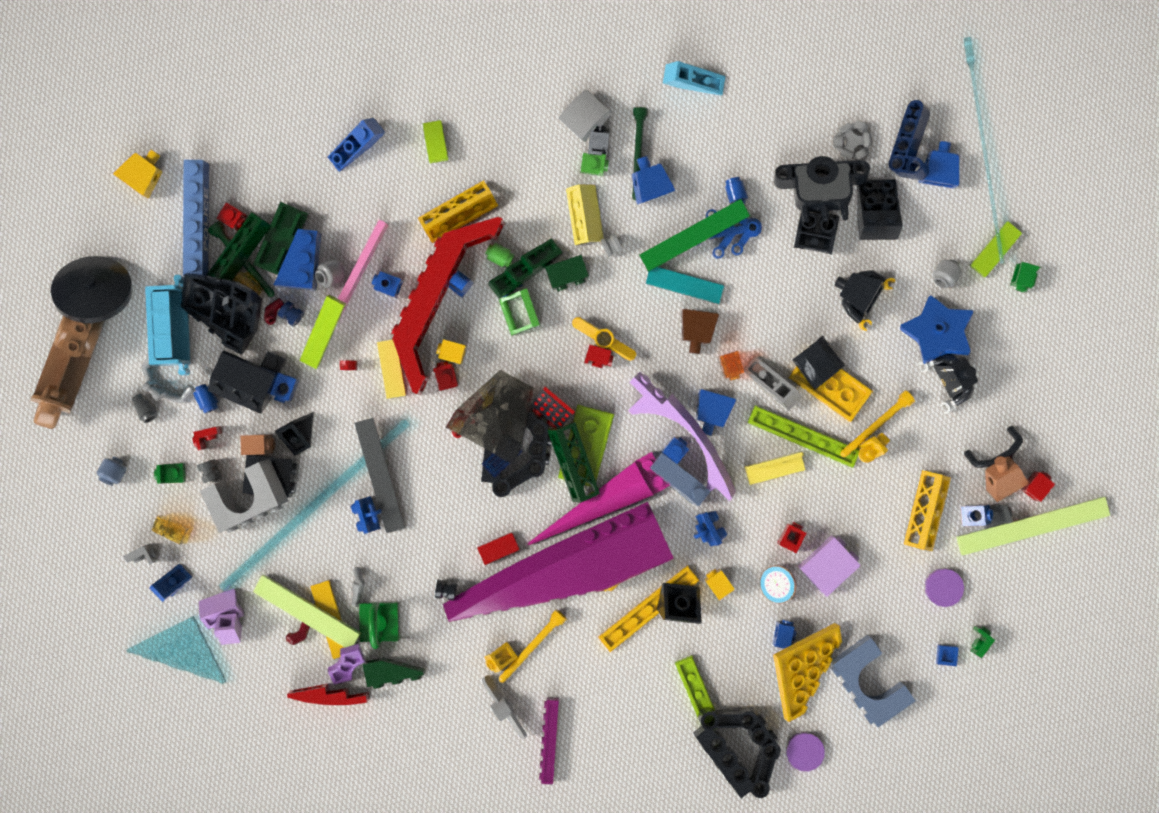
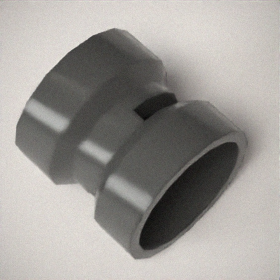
[197,459,222,484]

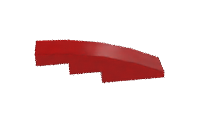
[287,683,370,706]

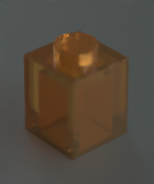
[717,351,744,381]

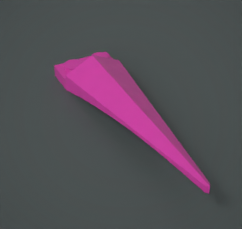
[528,452,670,545]

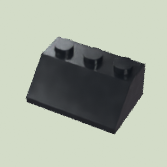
[208,350,277,414]

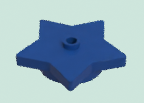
[900,295,973,364]

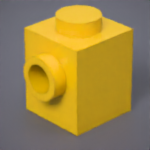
[436,339,467,365]
[704,568,735,600]

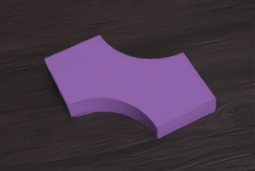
[328,644,365,685]

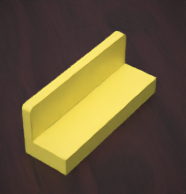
[566,184,604,245]
[744,451,805,485]

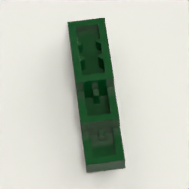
[488,238,563,299]

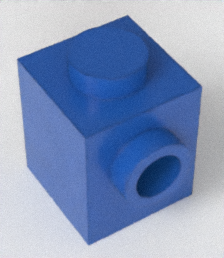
[661,437,690,464]

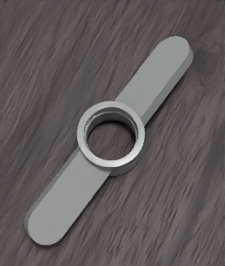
[482,675,527,739]

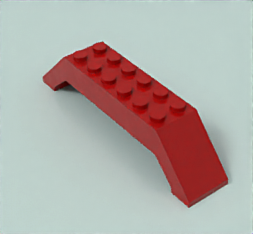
[391,216,505,395]

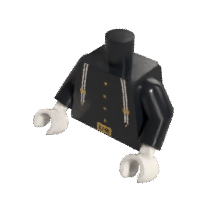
[918,353,978,414]

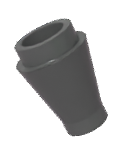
[132,394,158,423]

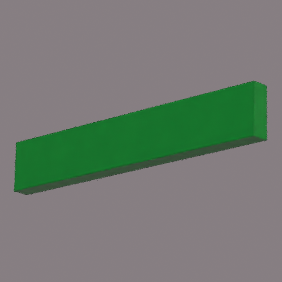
[639,199,750,272]

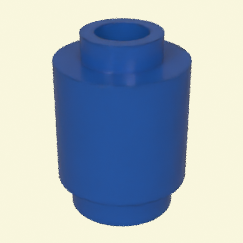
[725,177,748,204]
[193,384,219,414]

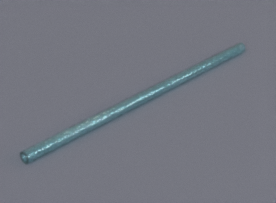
[219,419,410,592]

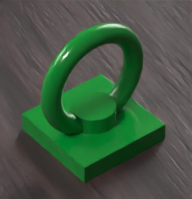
[359,602,399,649]

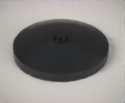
[50,256,133,323]

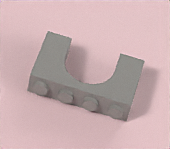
[200,459,289,533]

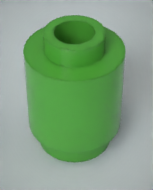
[485,242,515,267]

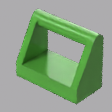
[499,288,540,336]

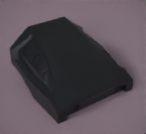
[794,211,840,255]
[792,335,845,390]

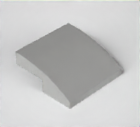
[558,90,612,142]

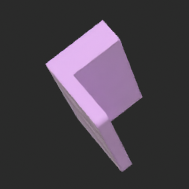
[199,588,244,629]

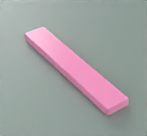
[338,220,388,322]

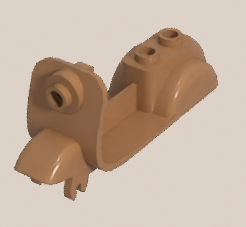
[30,316,105,429]

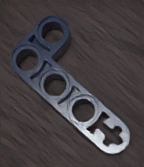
[888,100,930,180]

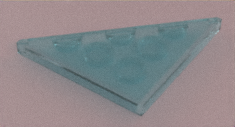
[126,616,227,684]

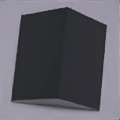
[657,583,702,624]

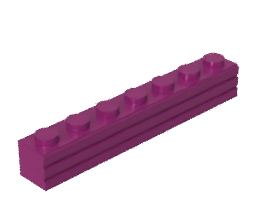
[539,697,559,785]

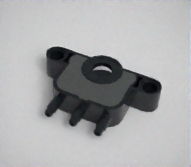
[774,156,870,223]

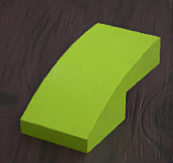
[422,120,448,164]

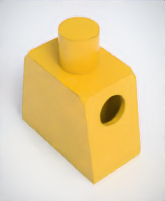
[113,149,162,199]

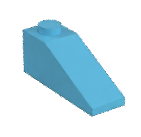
[663,61,725,95]

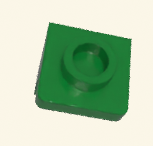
[154,463,186,484]
[970,626,995,659]

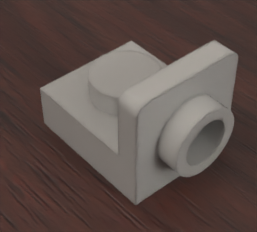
[123,544,158,564]

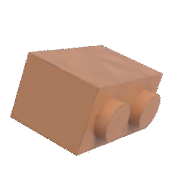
[240,434,276,455]

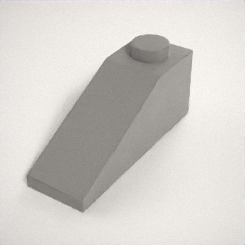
[743,356,801,411]

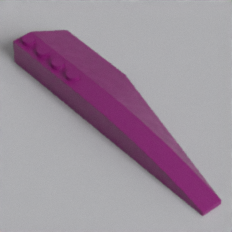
[442,502,674,622]

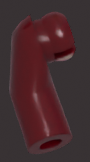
[264,297,285,325]
[285,622,310,645]

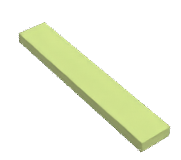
[253,575,361,647]

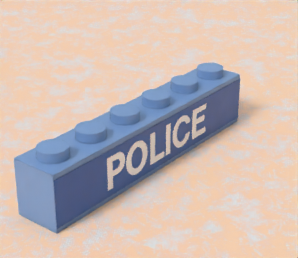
[183,160,209,277]

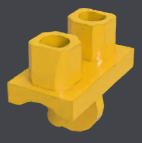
[857,433,890,463]

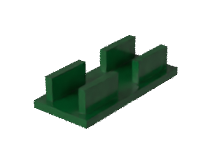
[253,201,309,275]

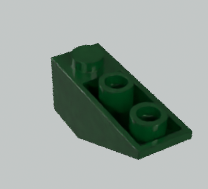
[362,657,426,689]

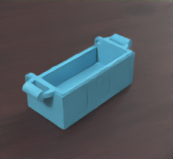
[145,275,191,376]

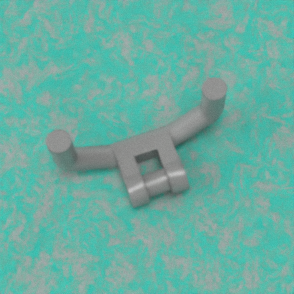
[142,356,195,403]

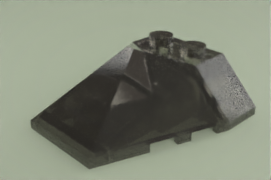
[445,370,534,465]

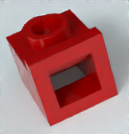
[584,344,614,368]
[777,522,807,554]

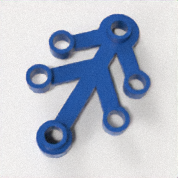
[697,209,762,259]

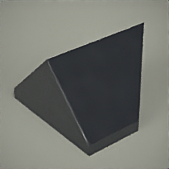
[275,412,314,456]

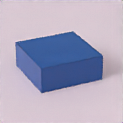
[936,644,959,667]

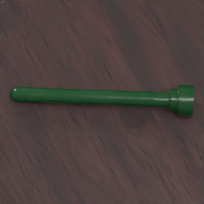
[632,107,648,201]
[207,221,275,297]

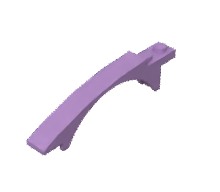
[628,372,736,501]

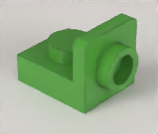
[580,153,609,176]

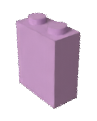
[798,536,861,597]

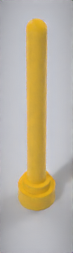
[840,390,915,457]
[499,609,567,683]

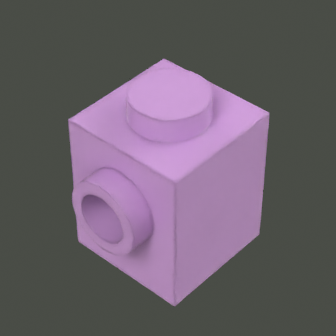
[214,613,242,645]

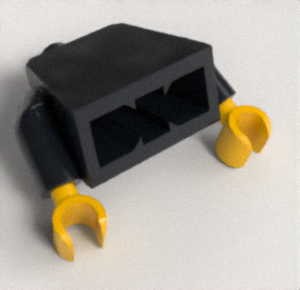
[834,270,895,331]

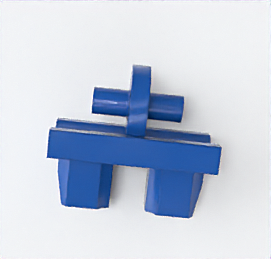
[351,496,382,534]
[693,511,727,547]

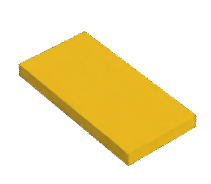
[788,366,873,422]

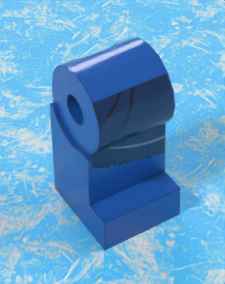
[448,270,474,298]

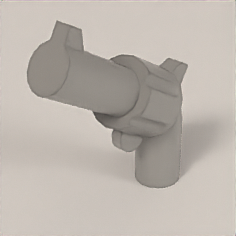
[351,567,365,607]

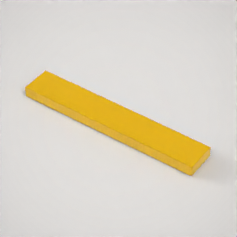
[598,565,700,652]

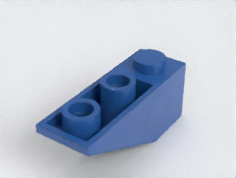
[327,118,386,172]

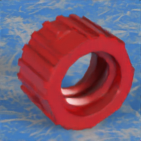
[340,360,357,371]

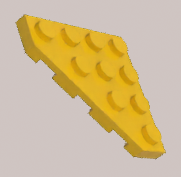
[773,623,842,722]

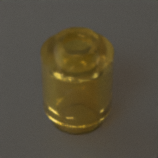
[234,272,263,295]

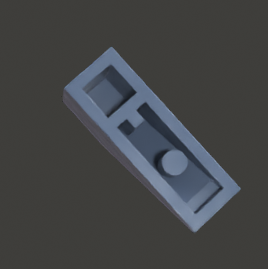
[650,453,711,506]

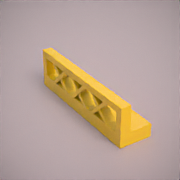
[418,180,498,243]
[904,470,951,552]

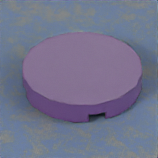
[925,568,964,607]
[786,732,825,772]

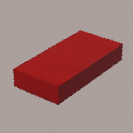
[477,532,520,565]

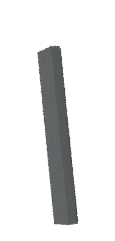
[354,417,405,533]

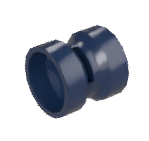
[277,301,305,327]

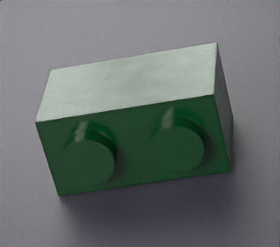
[545,254,589,292]

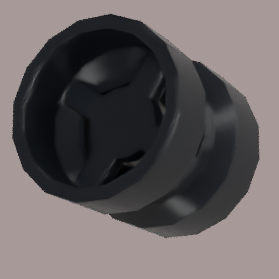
[435,579,457,601]

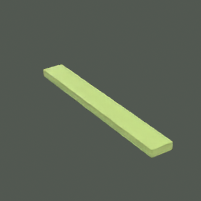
[956,497,1110,555]

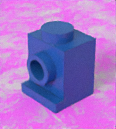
[372,271,403,299]
[772,619,796,649]

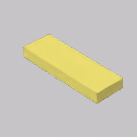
[377,340,406,399]

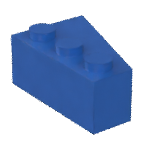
[273,229,322,291]

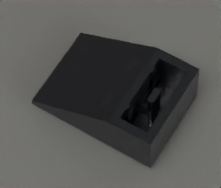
[857,179,903,240]

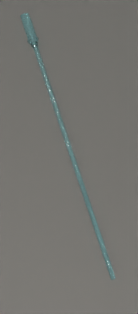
[963,37,1004,264]

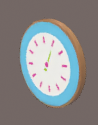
[760,565,796,604]

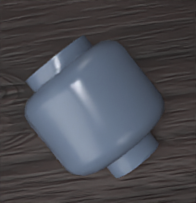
[97,456,126,486]

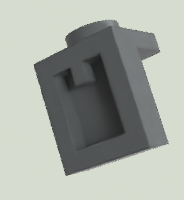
[980,503,1013,529]

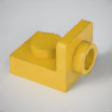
[484,642,518,673]

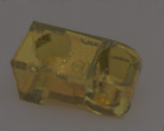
[151,515,193,545]

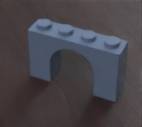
[831,635,916,728]

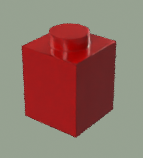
[1020,471,1055,502]

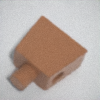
[985,456,1029,502]

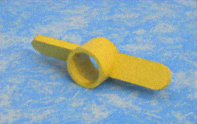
[572,317,636,361]

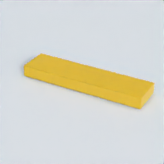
[310,580,345,659]

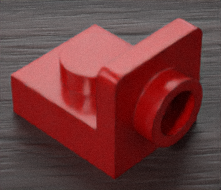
[216,203,247,231]
[433,361,459,391]
[192,426,222,451]

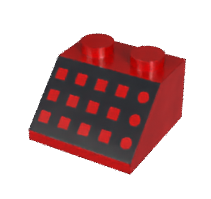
[531,387,575,428]

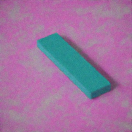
[645,267,724,305]

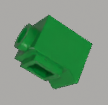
[1010,262,1041,293]

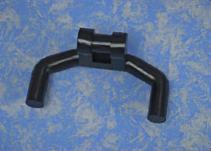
[964,426,1023,468]

